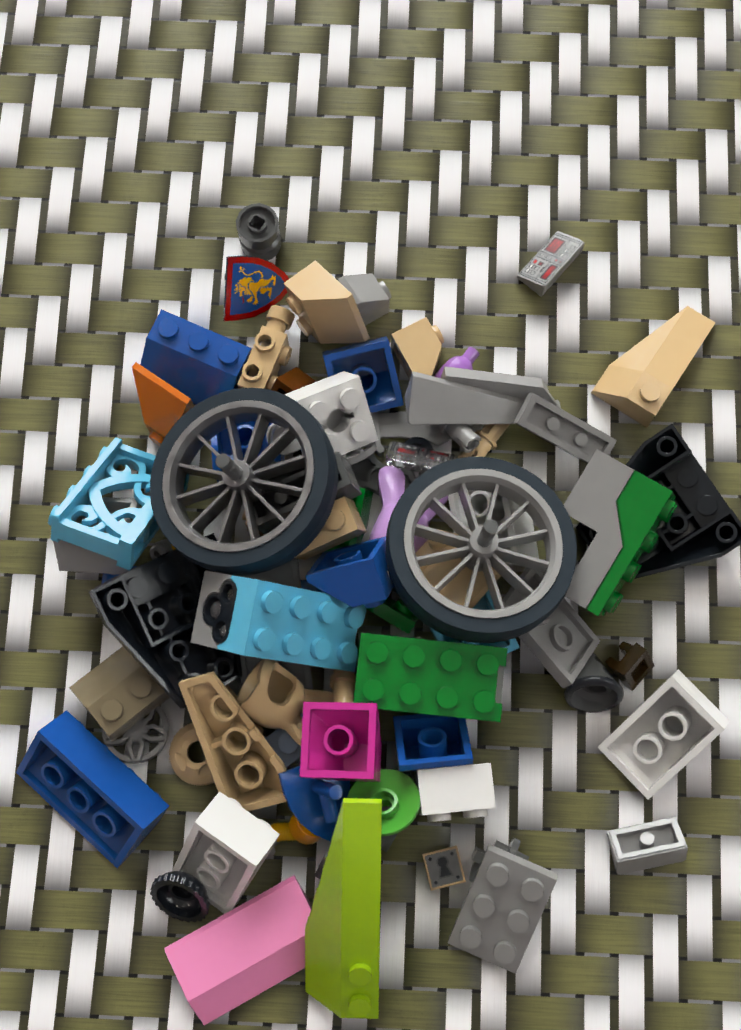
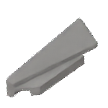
[405,366,561,425]

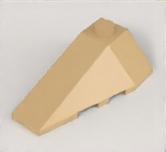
[591,306,715,427]
[178,671,287,812]

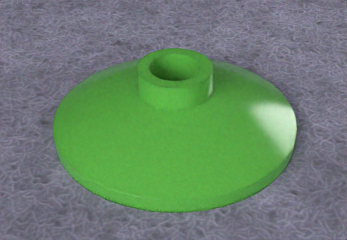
[347,769,420,837]

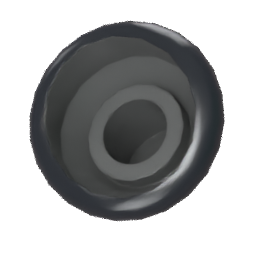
[564,653,624,713]

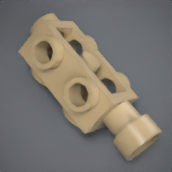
[237,305,295,390]

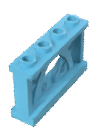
[48,438,189,571]

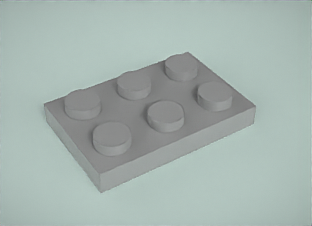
[502,568,600,688]
[448,844,558,974]

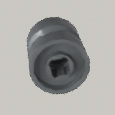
[236,203,281,261]

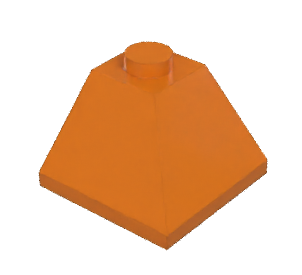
[132,362,194,446]

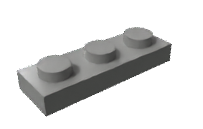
[513,393,617,464]

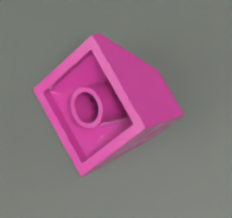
[300,702,382,782]

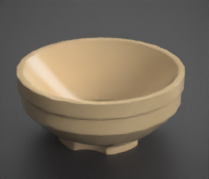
[169,723,215,786]

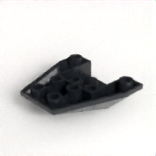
[576,424,741,579]
[89,533,242,709]

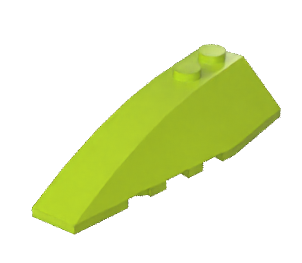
[305,798,382,1019]

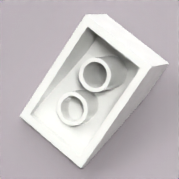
[598,669,730,800]
[172,791,280,914]

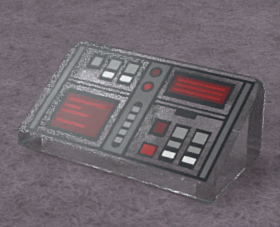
[386,441,456,473]

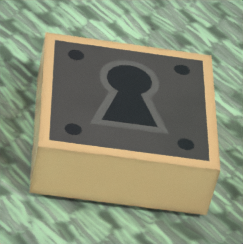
[422,846,466,891]

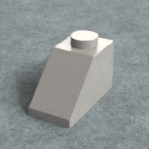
[338,273,391,326]

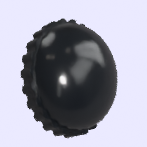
[150,871,210,922]

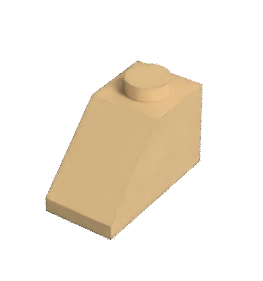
[391,317,444,380]

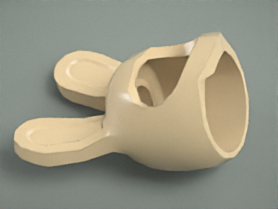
[236,659,333,746]

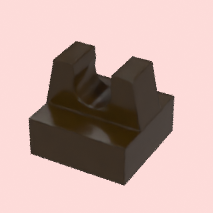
[605,641,655,691]

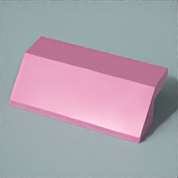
[164,875,312,1026]

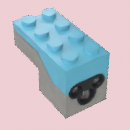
[191,571,367,672]

